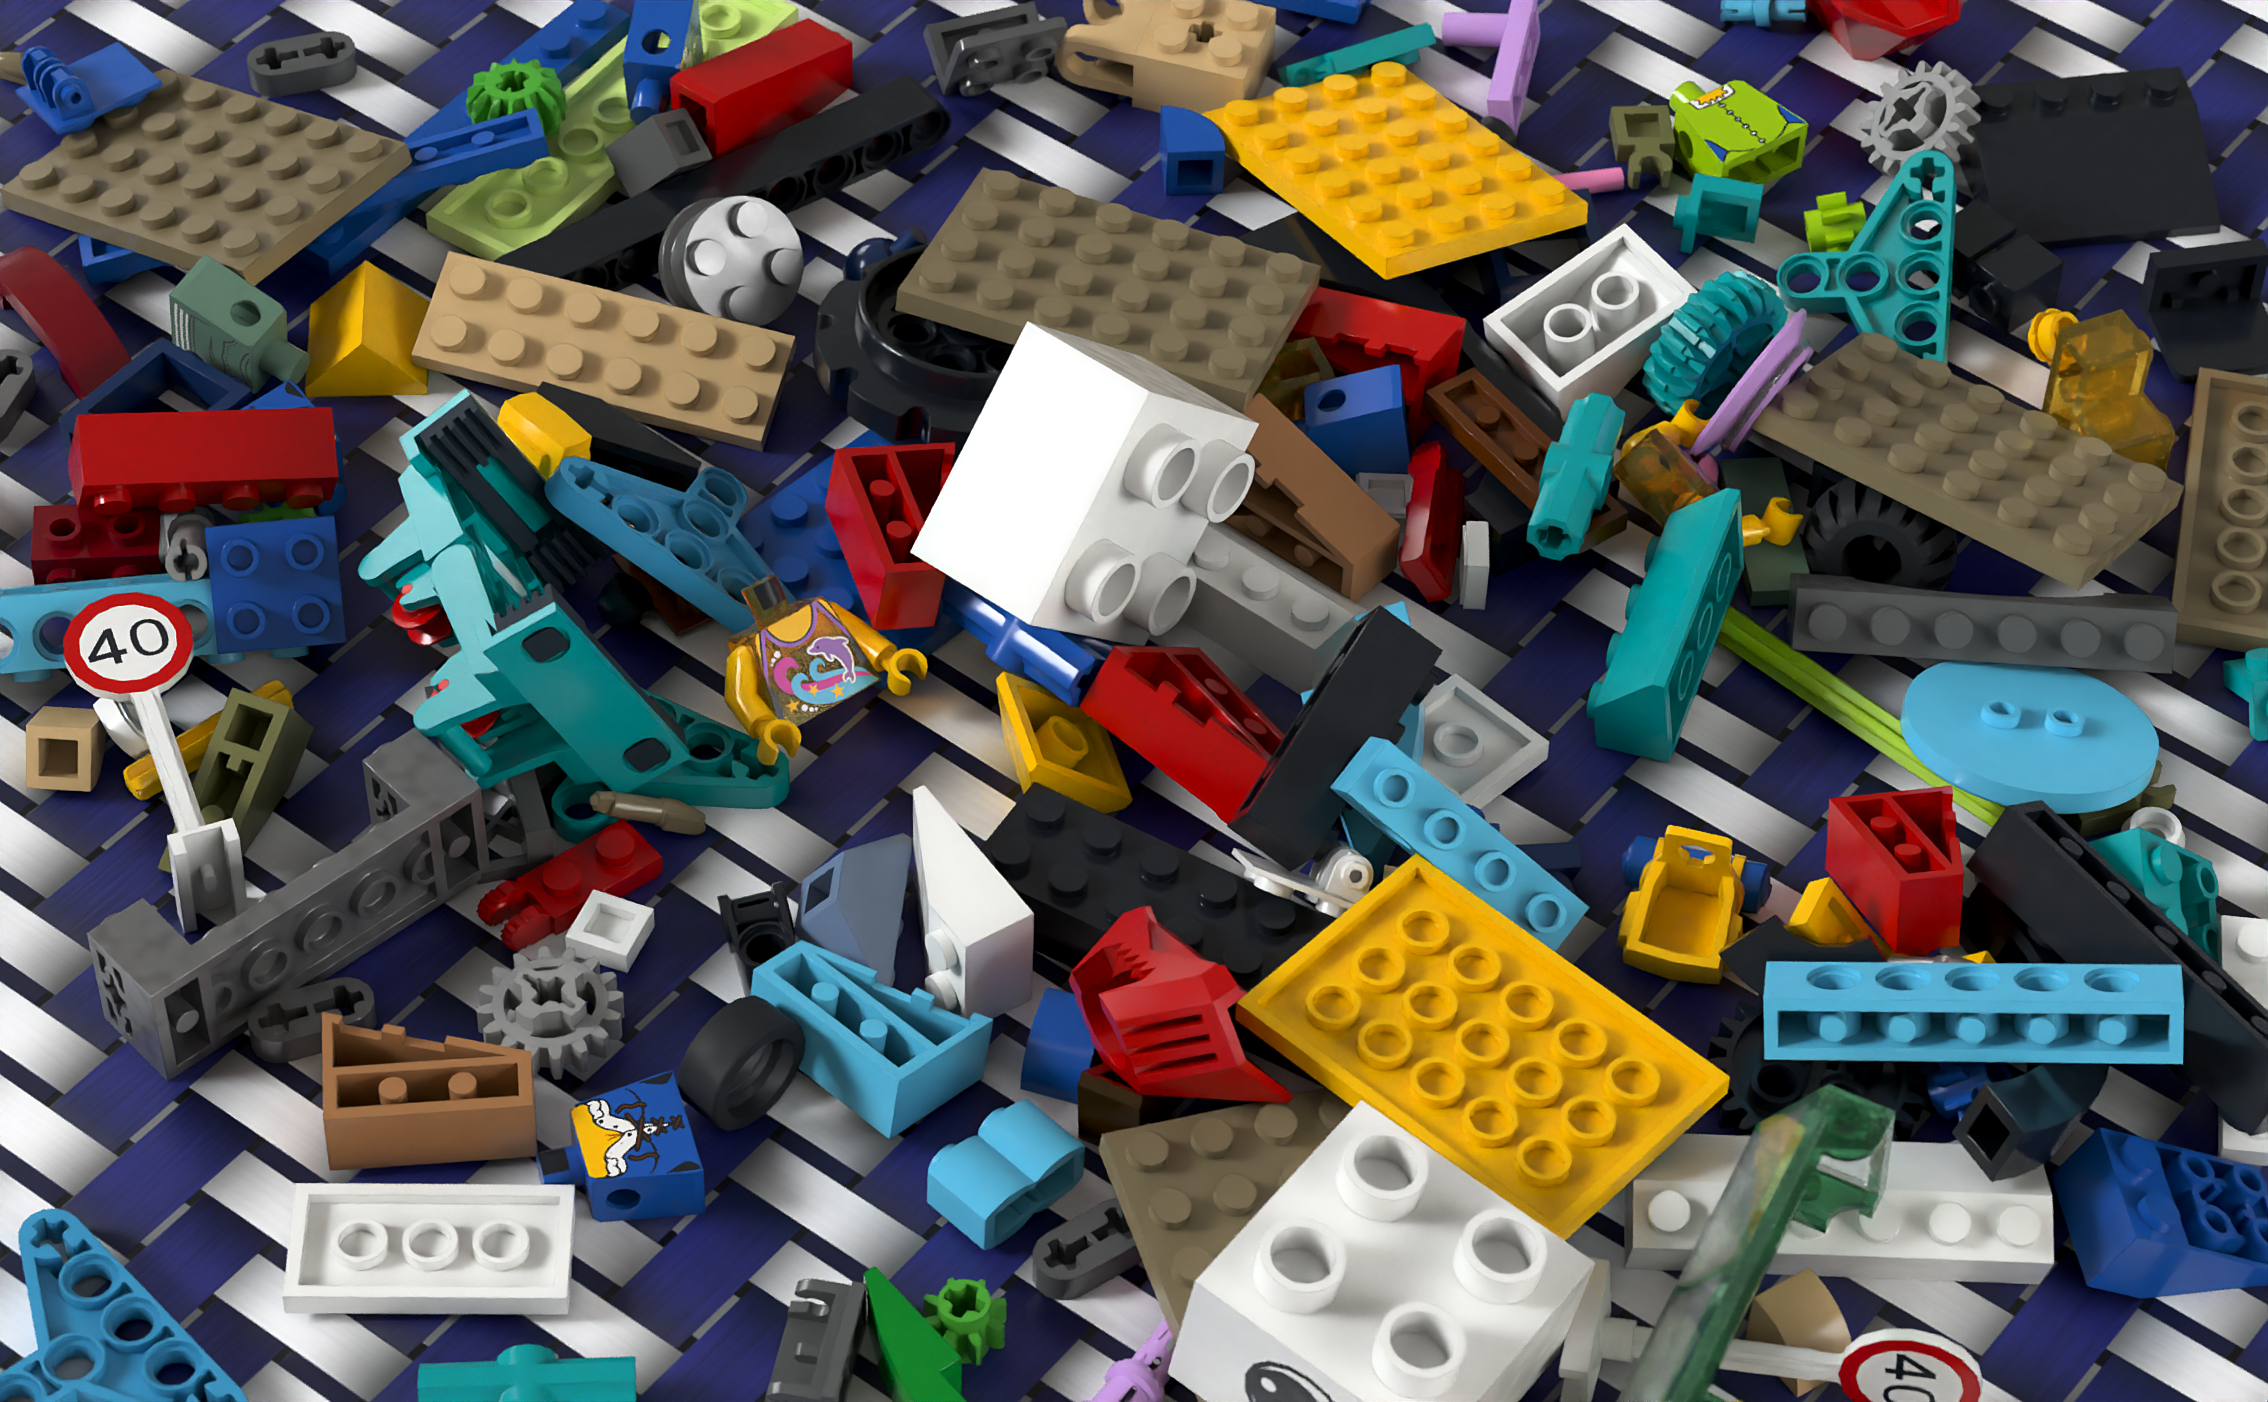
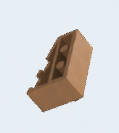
[1222,392,1400,603]
[322,1012,538,1171]

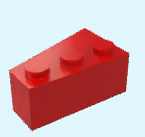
[825,442,955,630]
[1825,786,1964,956]

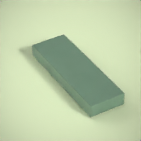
[1719,457,1810,607]

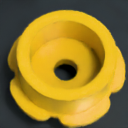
[2028,308,2083,367]

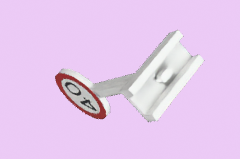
[63,592,248,934]
[1559,1257,1983,1402]

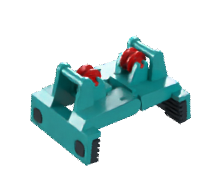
[358,388,691,793]

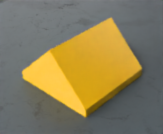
[305,260,430,397]
[996,671,1133,814]

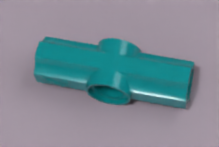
[1526,392,1625,561]
[418,1344,637,1402]

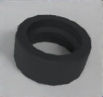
[677,995,805,1131]

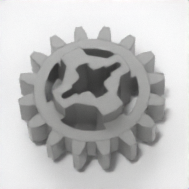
[1860,61,1981,180]
[476,946,625,1080]

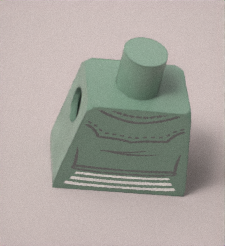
[169,254,310,394]

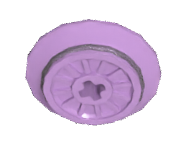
[1690,308,1814,456]

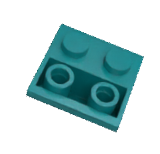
[2087,827,2219,963]

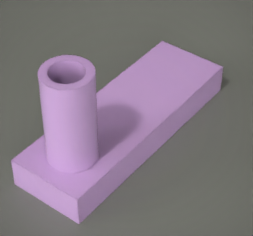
[1442,0,1541,136]

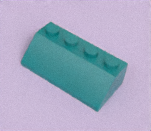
[1586,487,1744,763]

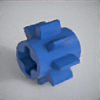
[1927,1062,2012,1121]

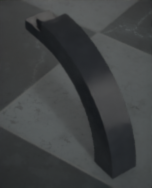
[1952,881,2110,1182]

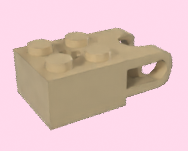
[1055,0,1276,115]

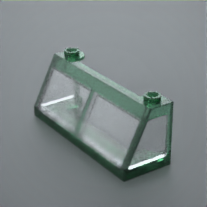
[1617,1084,1896,1402]

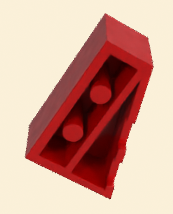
[1269,287,1466,445]
[1079,646,1285,824]

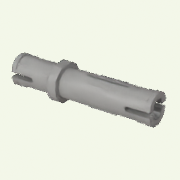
[165,506,215,582]

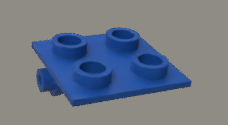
[15,42,163,135]
[205,516,347,654]

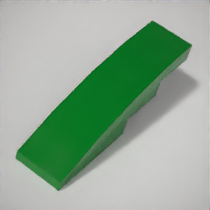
[864,1266,967,1402]

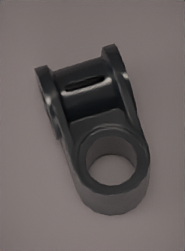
[717,881,796,997]

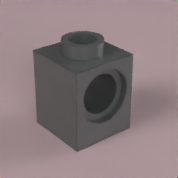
[604,107,713,198]

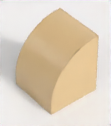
[26,706,107,792]
[1745,1268,1852,1397]

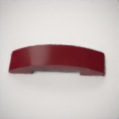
[0,245,132,401]

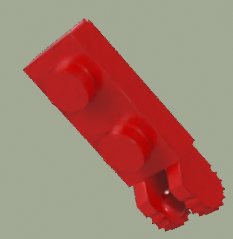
[1398,440,1466,603]
[476,818,663,952]

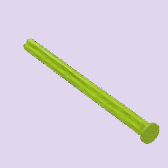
[1716,605,2007,827]

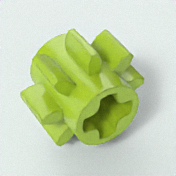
[1803,191,1867,253]

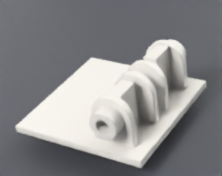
[1231,840,1374,918]

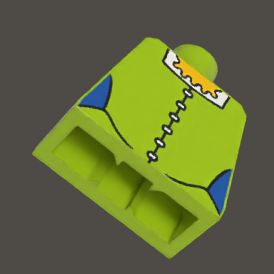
[1669,80,1808,185]

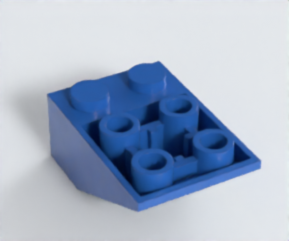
[2051,1127,2268,1299]

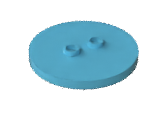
[1900,660,2159,814]

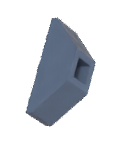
[794,833,913,988]

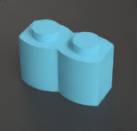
[927,1099,1085,1251]

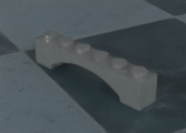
[1785,573,2178,674]

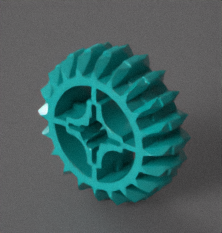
[1642,269,1788,420]

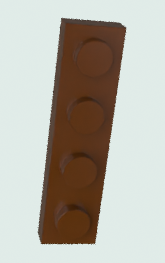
[1424,367,1629,554]

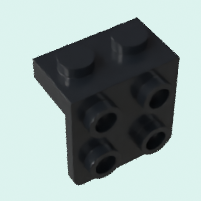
[2138,238,2268,384]

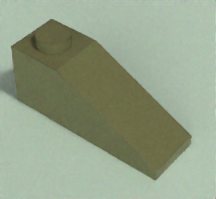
[158,687,314,875]

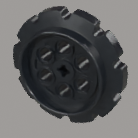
[813,244,1015,463]

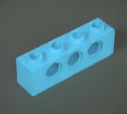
[1330,736,1590,952]

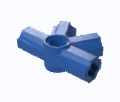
[941,577,1117,708]

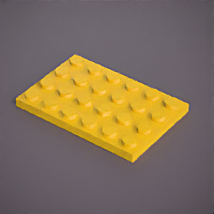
[1202,62,1588,280]
[1235,853,1730,1241]

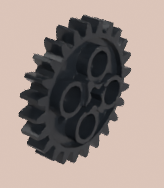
[1707,993,1927,1142]

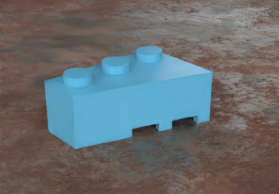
[750,940,993,1139]

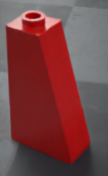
[670,18,853,165]

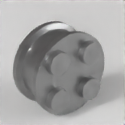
[658,196,804,327]

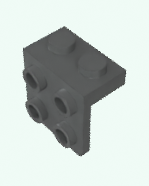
[923,1,1068,96]

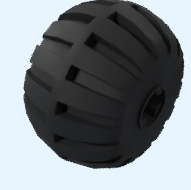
[1802,477,1957,591]

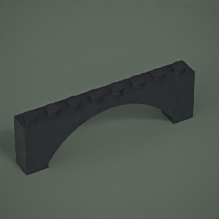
[1237,211,1620,577]

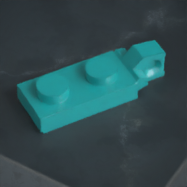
[1278,22,1436,88]

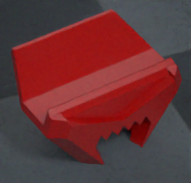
[1807,0,1963,61]
[1069,906,1293,1103]

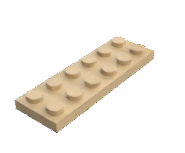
[411,251,797,452]

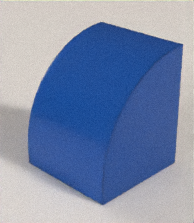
[1159,106,1225,196]
[1020,987,1103,1105]

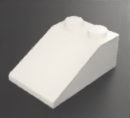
[1483,223,1698,423]
[913,785,1034,1020]

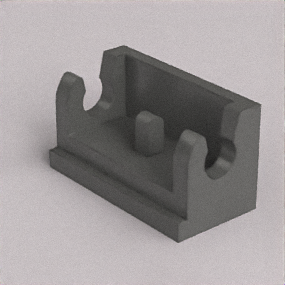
[764,1279,867,1402]

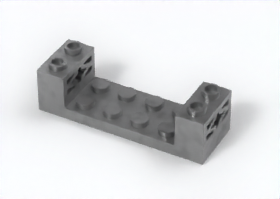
[87,727,490,1081]

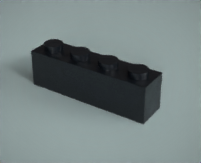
[1227,605,1443,872]

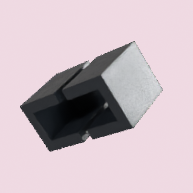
[1922,199,2064,335]

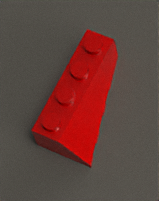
[68,407,339,515]

